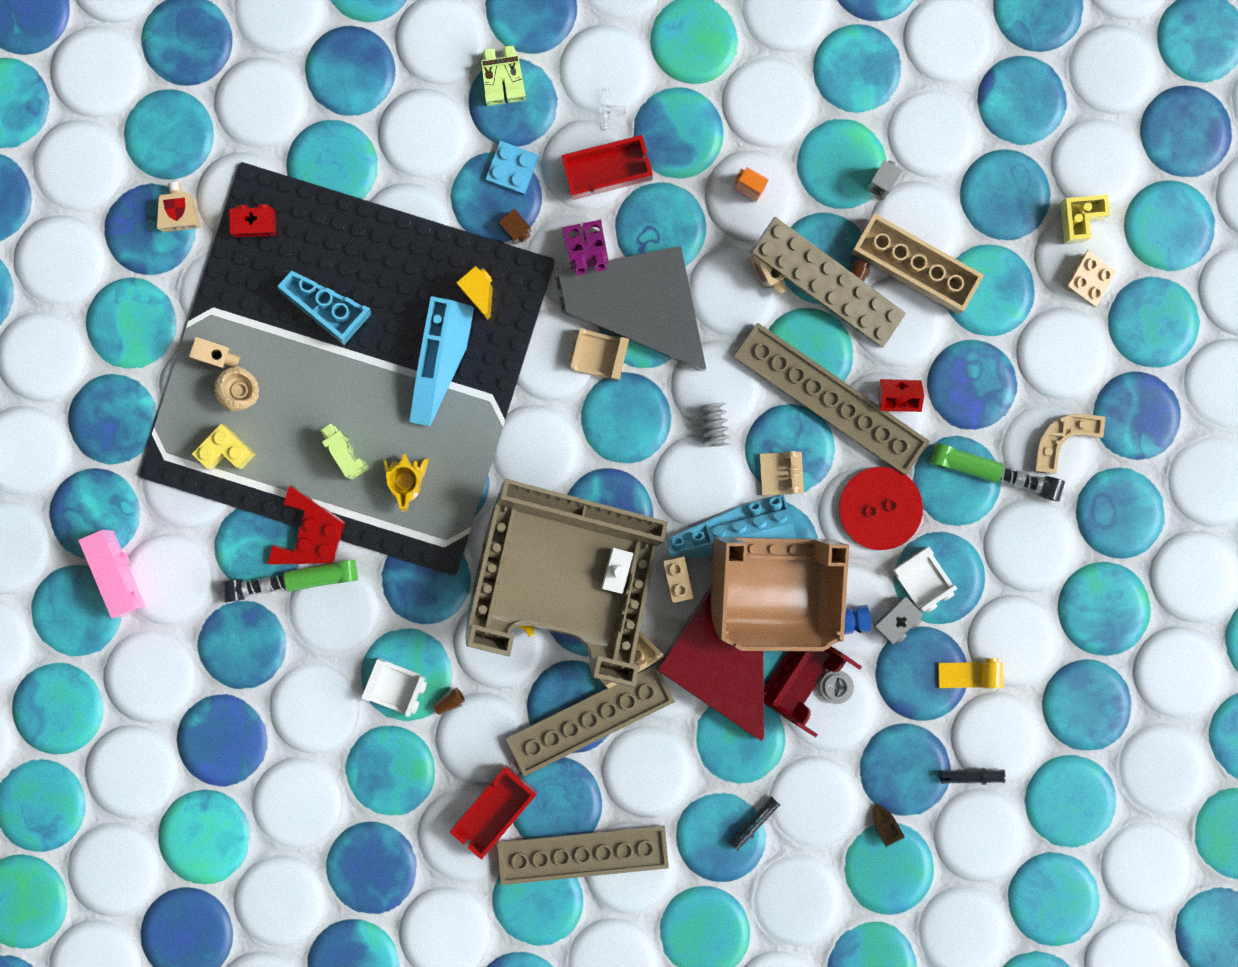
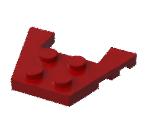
[268,485,345,565]

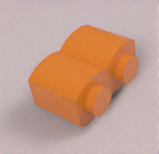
[734,167,769,202]

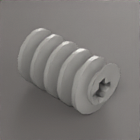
[700,402,730,447]

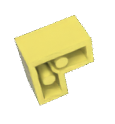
[1060,195,1110,244]
[192,424,256,470]

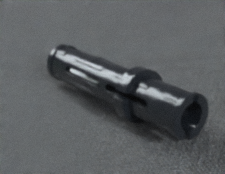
[940,768,1006,785]
[728,796,781,851]

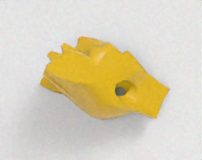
[383,454,429,512]

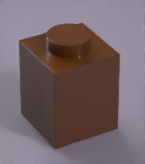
[499,208,532,244]

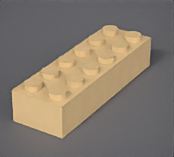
[851,213,984,315]

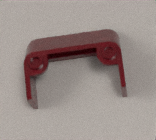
[764,646,862,738]

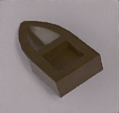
[873,804,905,848]

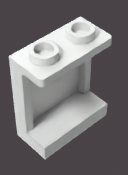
[892,547,957,613]
[361,658,427,717]

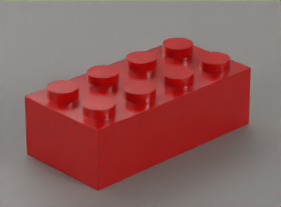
[561,135,653,200]
[449,765,538,860]

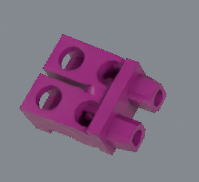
[562,219,609,276]

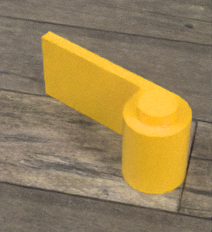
[938,658,1004,688]

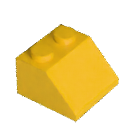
[457,266,493,320]

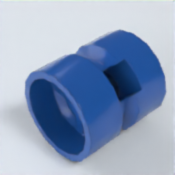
[844,605,871,635]

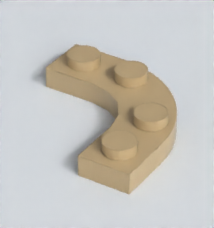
[1034,414,1106,474]

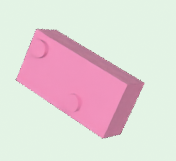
[78,530,146,618]

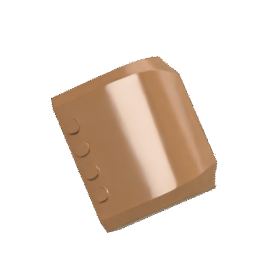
[711,537,849,651]

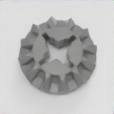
[820,671,854,704]

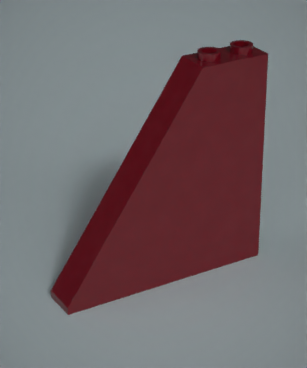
[655,586,764,741]

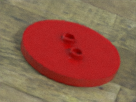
[839,467,923,550]

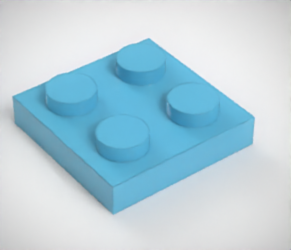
[486,141,539,195]

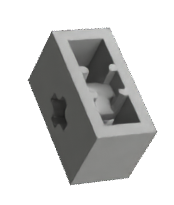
[866,160,902,200]
[873,597,923,644]

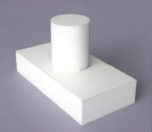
[601,547,633,594]

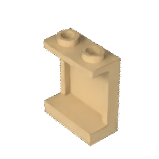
[568,327,629,381]
[662,557,694,603]

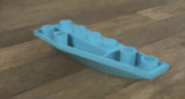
[410,296,474,426]
[666,494,796,557]

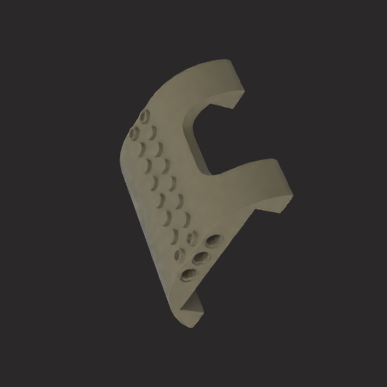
[465,478,668,687]

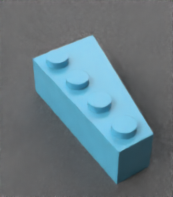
[278,271,371,345]

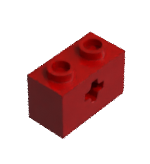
[229,204,276,238]
[877,379,925,412]

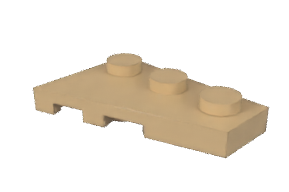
[600,631,665,689]

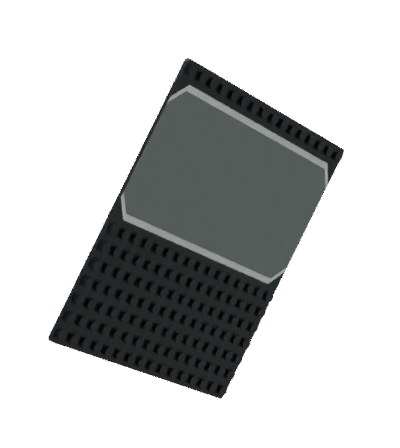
[139,162,555,575]

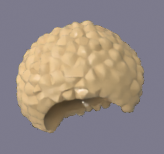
[214,366,259,411]

